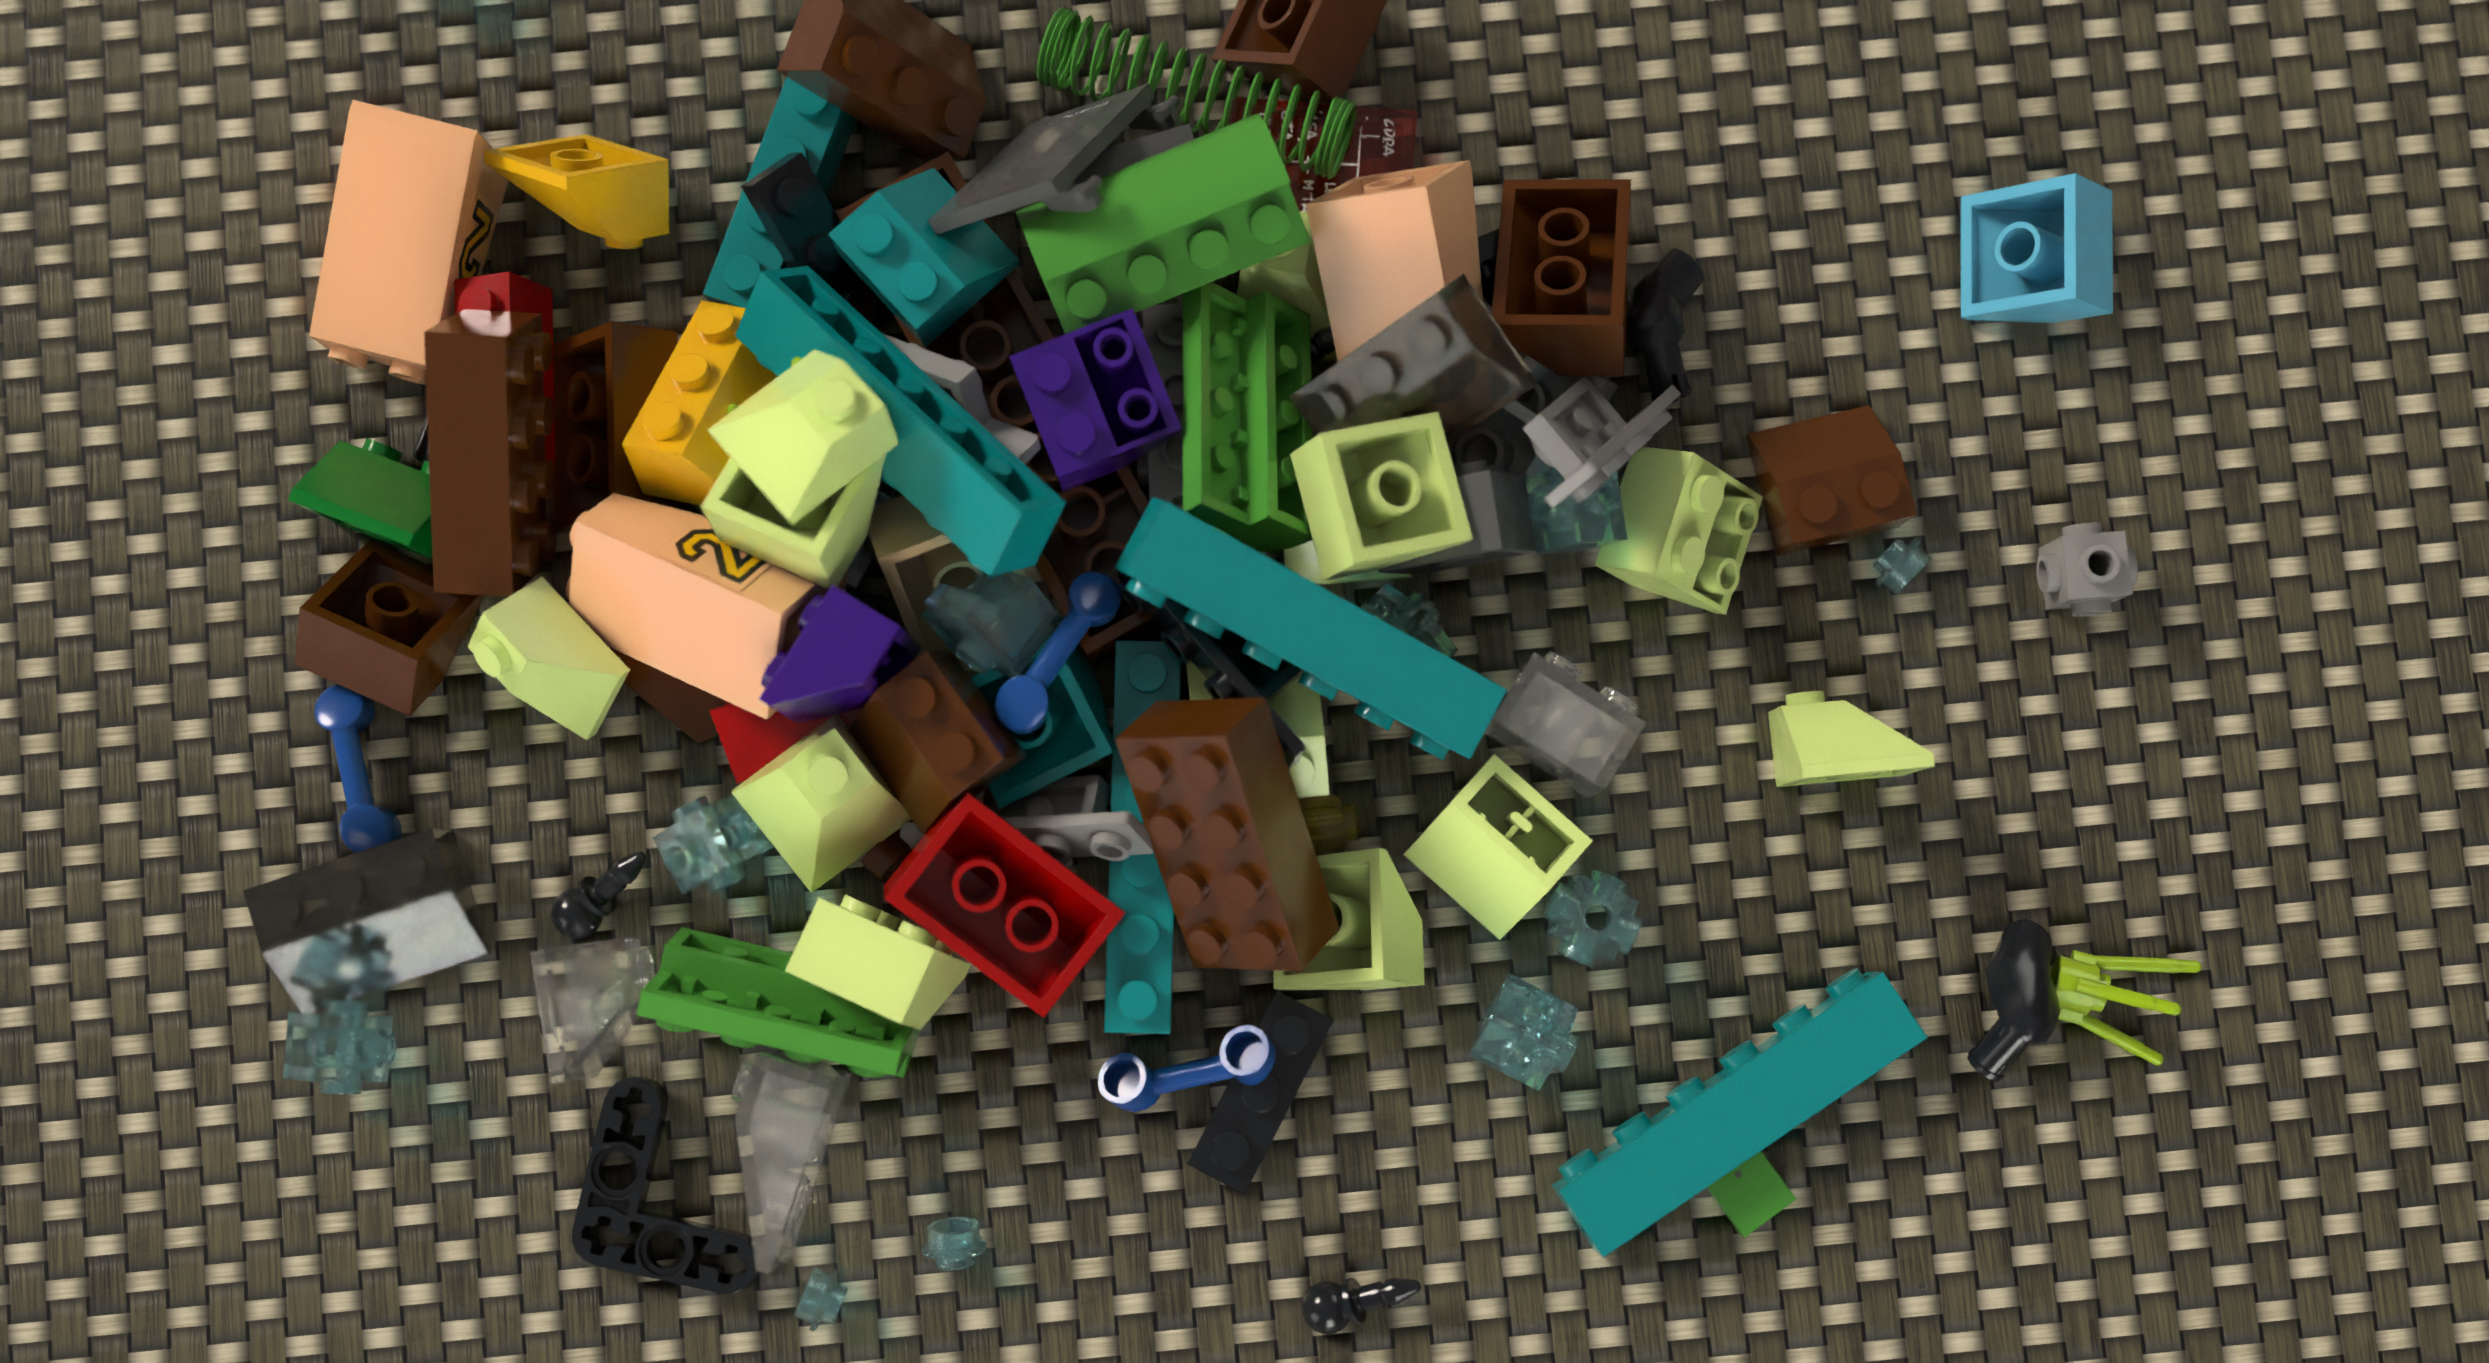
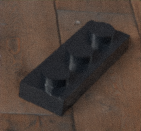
[741,152,894,330]
[1187,990,1334,1194]

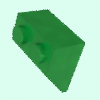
[287,438,433,560]

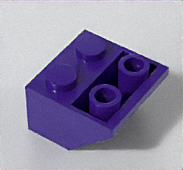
[1009,308,1182,492]
[759,585,922,724]

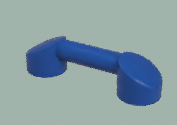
[995,572,1121,734]
[314,684,402,858]
[1098,1025,1275,1112]

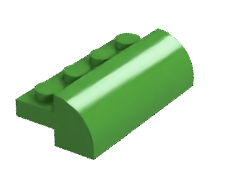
[1016,113,1311,334]
[1183,282,1313,552]
[637,927,920,1078]

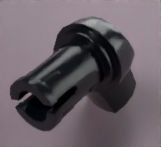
[1626,248,1705,402]
[1967,919,2060,1082]

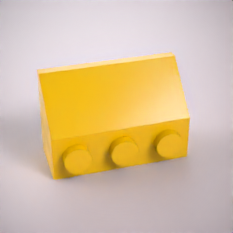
[622,300,778,505]

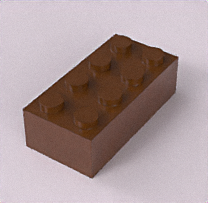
[424,309,557,597]
[1115,697,1339,971]

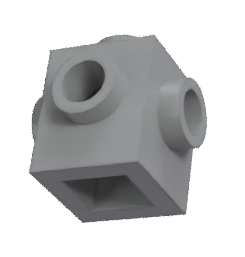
[2036,522,2138,617]

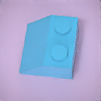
[1961,173,2113,323]

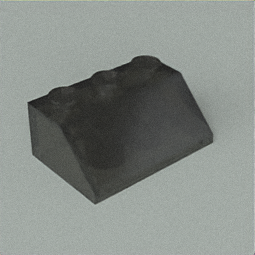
[1289,273,1538,444]
[243,828,491,1015]

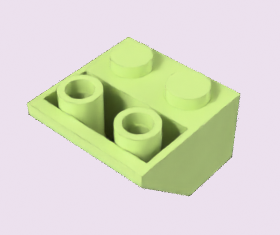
[1595,447,1763,615]
[1403,754,1593,940]
[785,894,971,1030]

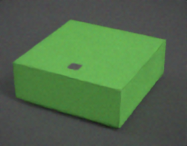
[1706,1151,1796,1238]

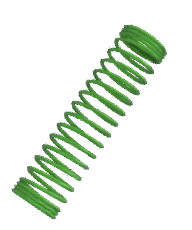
[1037,7,1357,180]

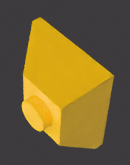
[484,134,669,249]

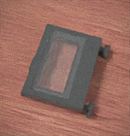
[928,83,1181,234]

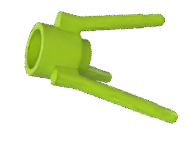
[2050,950,2202,1066]

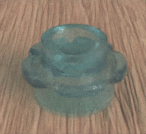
[1873,538,1932,596]
[922,1217,986,1270]
[794,1267,848,1331]

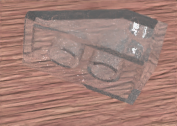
[732,1050,852,1274]

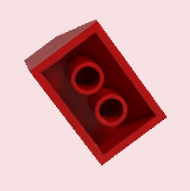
[884,791,1125,1018]

